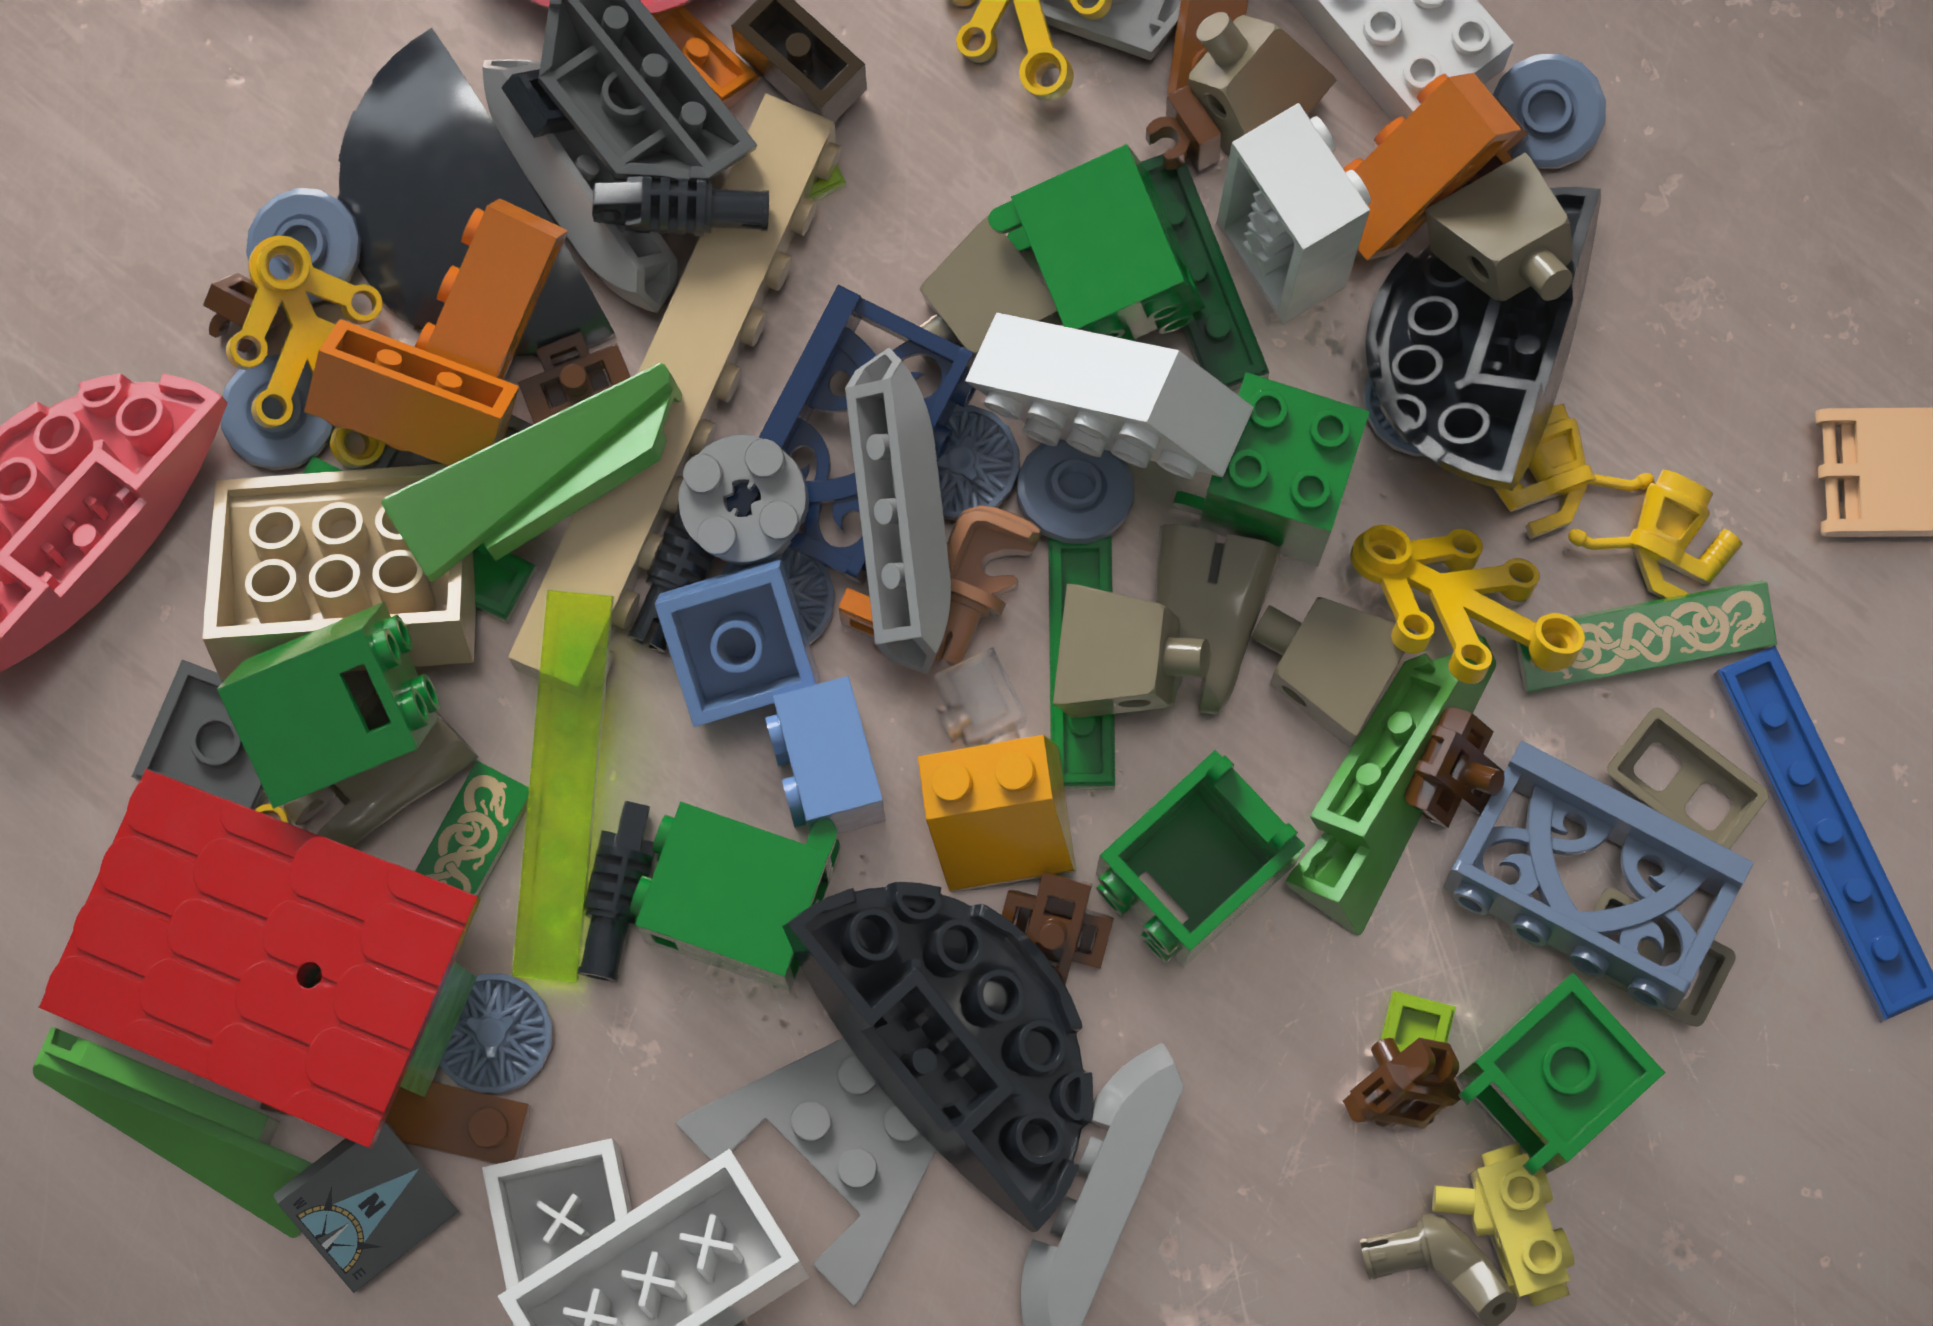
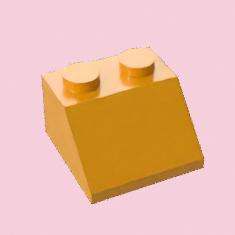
[917,734,1076,892]

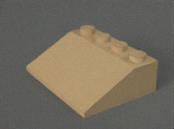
[203,464,476,681]

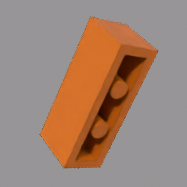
[1343,72,1521,261]
[415,198,568,380]
[304,319,519,467]

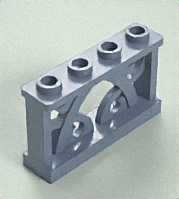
[1443,740,1754,1010]

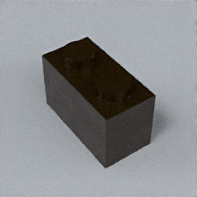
[731,0,867,122]

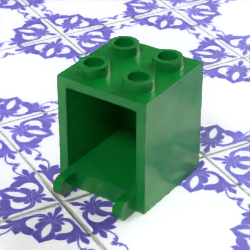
[988,144,1206,341]
[1173,372,1370,566]
[217,602,440,809]
[1096,750,1306,968]
[630,801,840,993]
[1456,973,1666,1176]

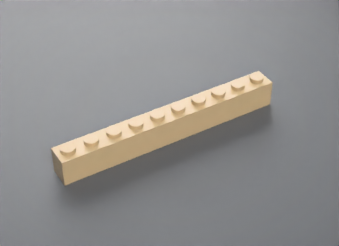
[508,93,842,699]

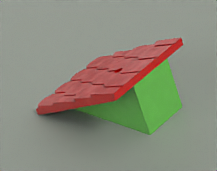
[38,769,481,1149]

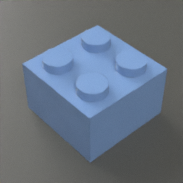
[655,557,820,727]
[765,676,885,834]

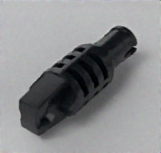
[592,176,769,236]
[627,508,716,653]
[577,801,655,983]

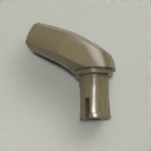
[1360,1213,1517,1326]

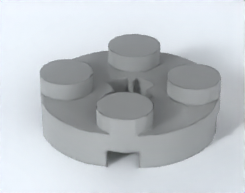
[678,434,809,565]

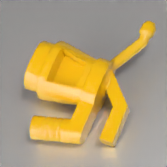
[1493,404,1655,539]
[1568,470,1743,599]

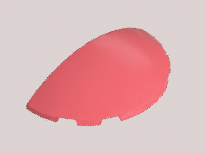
[0,374,228,673]

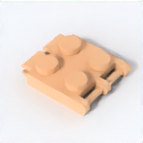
[1815,408,1933,537]

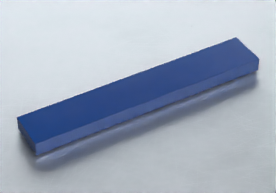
[1714,645,1933,1023]

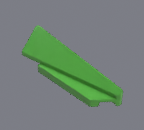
[381,363,683,583]
[1285,634,1496,935]
[33,1026,313,1238]

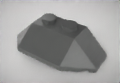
[538,0,757,183]

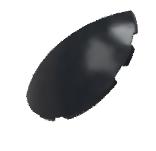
[337,28,616,358]
[1365,187,1601,491]
[782,882,1093,1233]

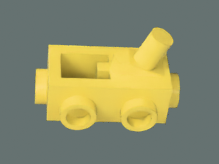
[1432,1143,1574,1307]

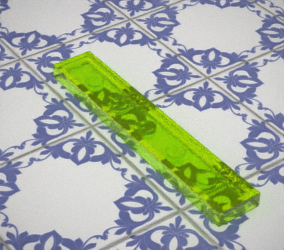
[512,590,614,982]

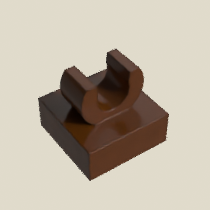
[1146,85,1221,172]
[203,272,286,353]

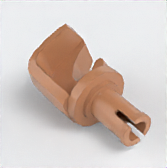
[935,505,1041,668]

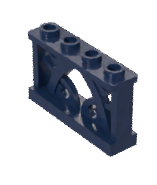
[727,284,977,585]

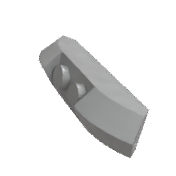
[482,59,677,313]
[845,347,951,675]
[1021,1042,1184,1326]

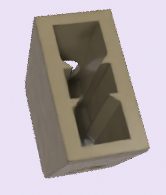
[1188,12,1337,156]
[1425,153,1573,301]
[920,215,1062,366]
[1053,584,1210,718]
[1251,597,1416,748]

